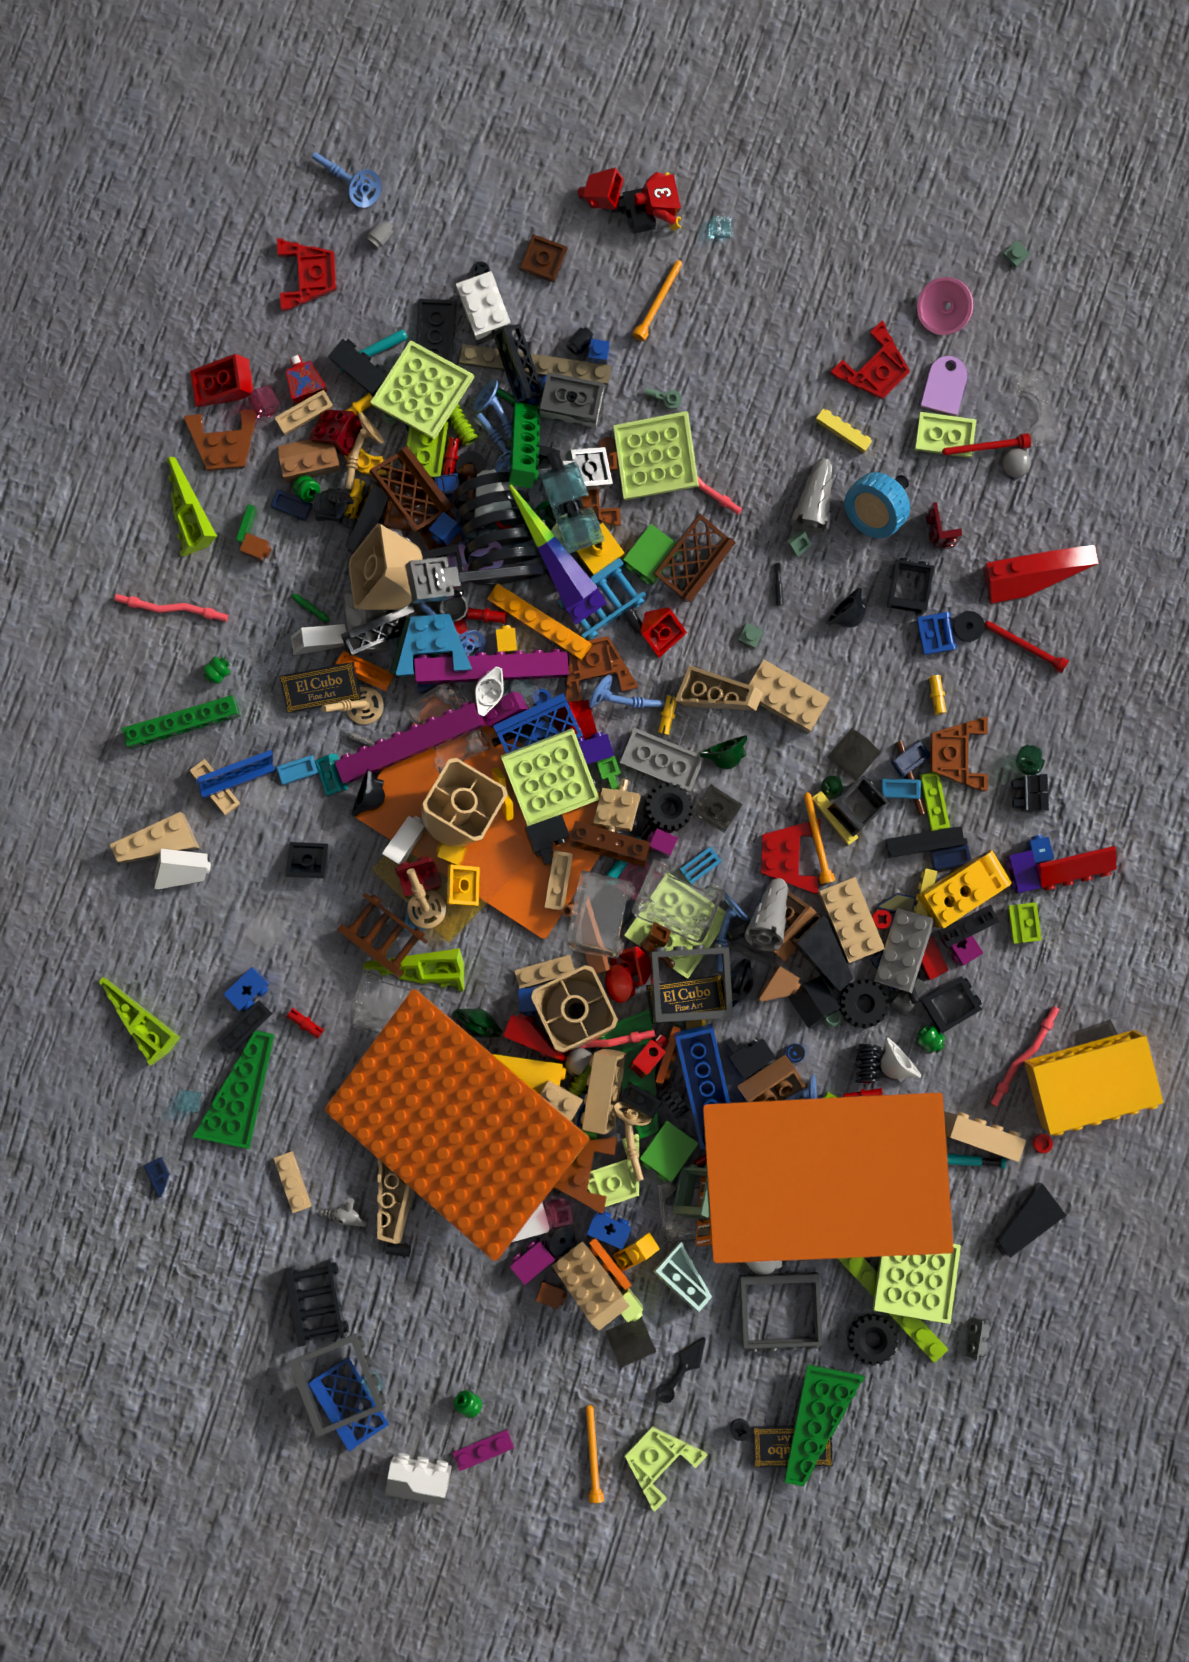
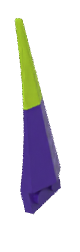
[509,485,607,624]

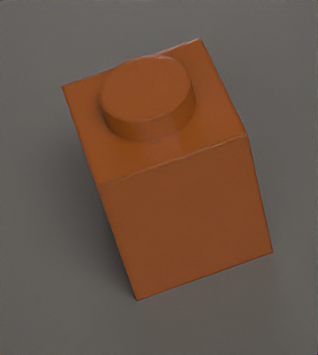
[240,533,271,562]
[536,1280,567,1309]

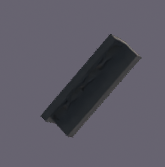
[492,324,543,403]
[341,604,415,656]
[885,826,968,858]

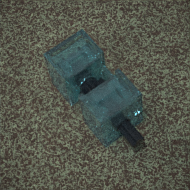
[540,449,605,554]

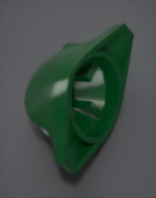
[699,735,748,769]
[454,1008,502,1038]

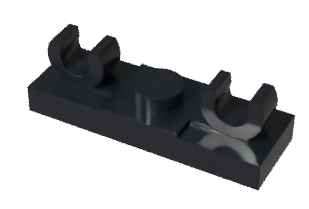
[938,904,999,948]

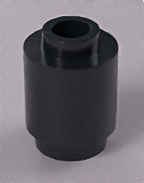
[566,327,593,356]

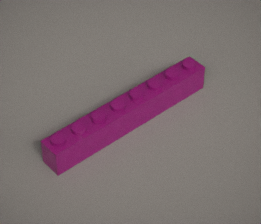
[414,649,569,685]
[335,702,486,784]

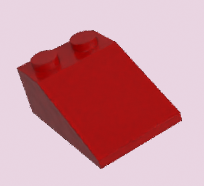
[190,354,254,407]
[503,1013,566,1061]

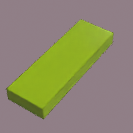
[919,773,950,831]

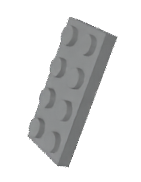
[620,728,704,792]
[874,908,935,993]

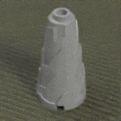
[791,458,833,535]
[745,878,789,951]

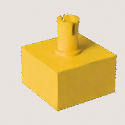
[572,522,625,576]

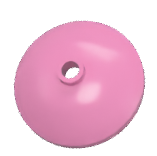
[917,277,973,335]

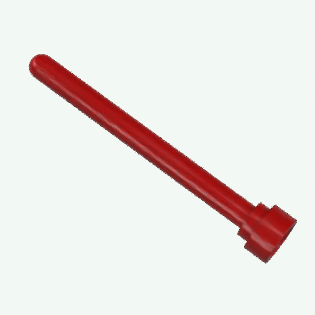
[942,433,1031,455]
[985,621,1069,674]

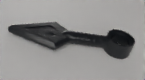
[657,1337,706,1403]

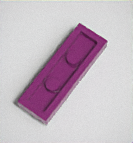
[452,1429,514,1471]

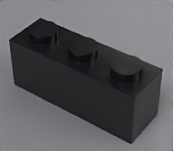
[328,339,387,395]

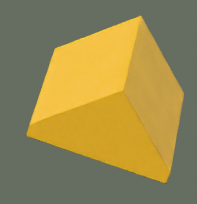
[447,865,480,906]

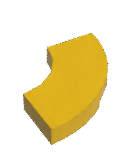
[344,445,387,477]
[492,767,514,820]

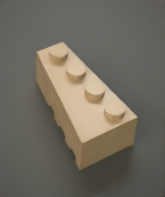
[675,665,763,711]
[110,812,200,864]
[944,1111,1026,1162]
[377,1159,414,1244]

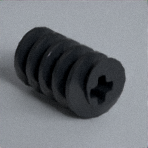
[855,1044,881,1084]

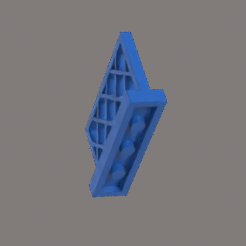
[493,693,583,754]
[196,750,275,799]
[308,1357,389,1452]

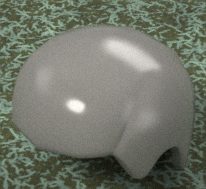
[1002,448,1031,478]
[439,596,468,622]
[565,1048,593,1077]

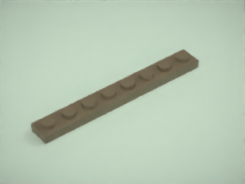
[460,344,611,385]

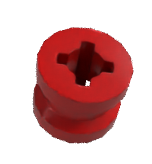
[872,910,892,929]

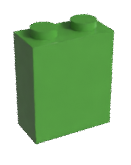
[623,524,681,586]
[640,1120,699,1182]

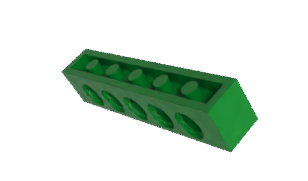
[509,402,541,489]
[121,695,241,749]

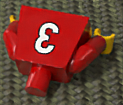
[634,172,682,231]

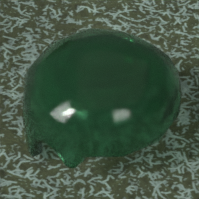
[1015,745,1045,775]

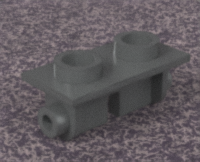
[966,1317,991,1360]

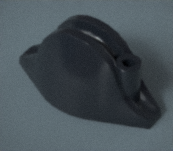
[825,588,867,628]
[351,769,385,817]
[730,958,753,1007]

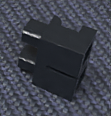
[1011,774,1049,812]

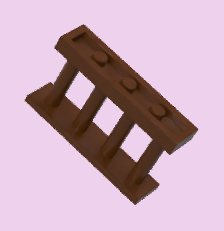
[570,821,651,868]
[337,893,428,978]

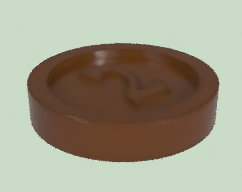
[599,437,617,455]

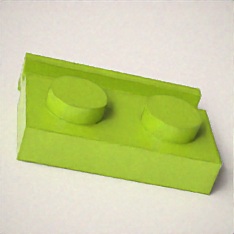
[1008,902,1042,944]

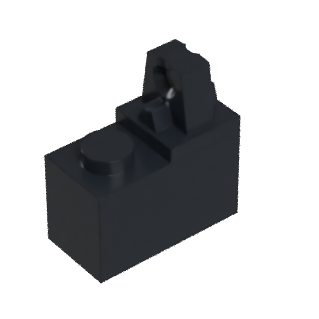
[611,188,656,234]
[524,814,570,866]
[725,1037,776,1080]

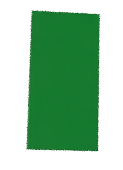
[236,504,257,545]

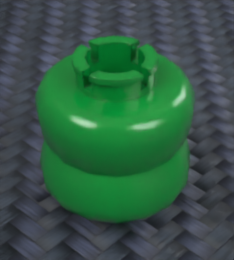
[293,475,321,502]
[203,656,231,684]
[917,1025,945,1054]
[454,1390,482,1418]

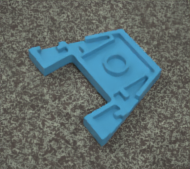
[396,614,472,677]

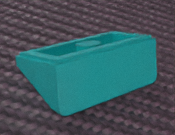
[315,754,348,796]

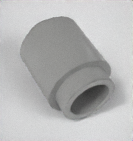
[366,220,393,249]

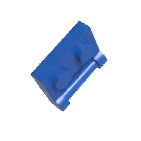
[916,612,957,656]

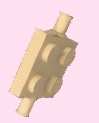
[593,779,641,832]

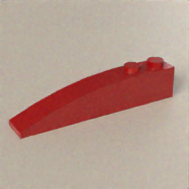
[983,545,1098,604]

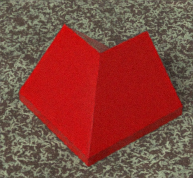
[640,607,687,658]
[552,700,597,740]
[609,946,650,987]

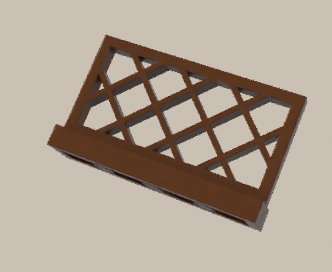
[369,446,453,532]
[653,514,736,602]

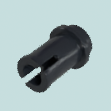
[623,608,643,633]
[386,1242,411,1259]

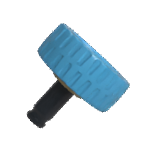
[845,472,910,538]

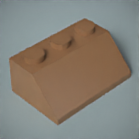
[278,439,341,483]
[771,891,817,962]
[755,966,801,1002]
[737,1055,807,1102]

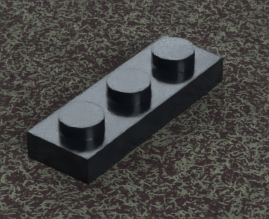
[217,1000,273,1054]

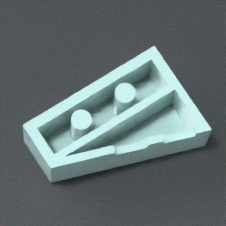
[652,1242,712,1312]

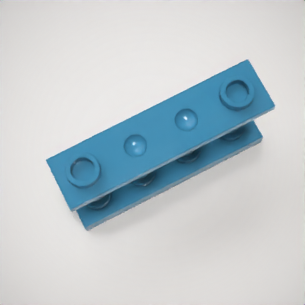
[557,558,646,640]

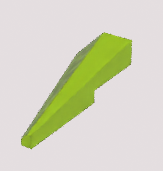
[166,457,217,556]
[363,948,464,991]
[99,977,181,1066]

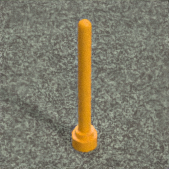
[632,260,682,342]
[804,792,835,884]
[586,1405,604,1503]

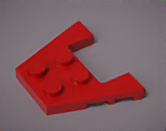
[277,238,337,312]
[830,321,910,400]
[761,819,821,894]

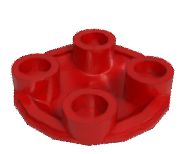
[605,965,635,1003]

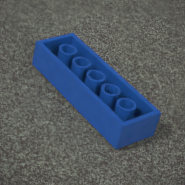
[674,1024,730,1149]

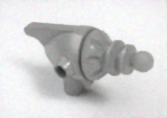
[319,1198,367,1227]

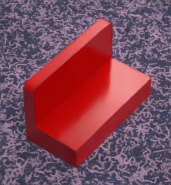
[921,936,948,980]

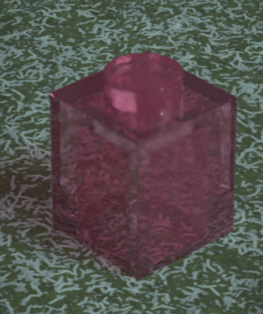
[248,385,280,418]
[545,1198,573,1228]

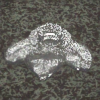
[502,679,539,709]

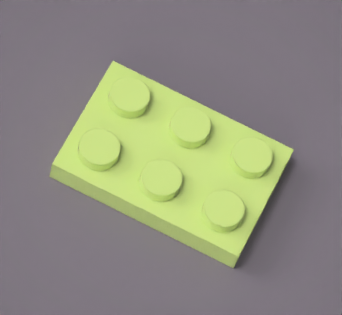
[915,412,976,458]

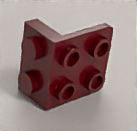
[309,409,363,455]
[926,502,963,549]
[395,856,442,898]

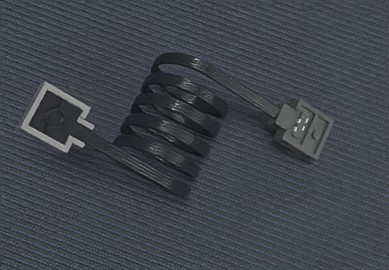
[405,447,613,603]

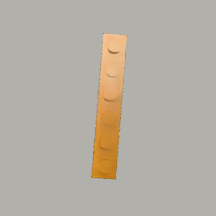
[487,583,592,661]

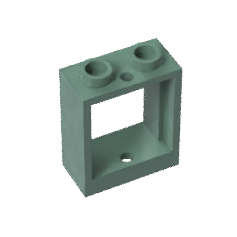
[672,1165,711,1220]

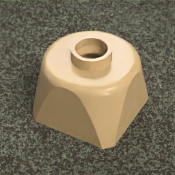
[348,524,423,610]
[421,758,507,847]
[531,965,618,1052]

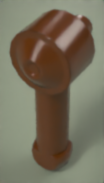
[457,464,477,501]
[640,936,675,968]

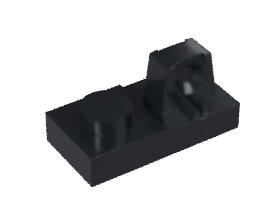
[620,1081,663,1119]

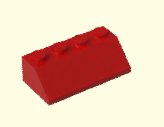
[1036,846,1117,891]

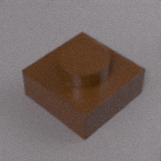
[647,922,671,947]

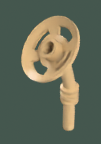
[344,412,384,490]
[321,687,384,725]
[407,868,446,929]
[614,1102,651,1182]

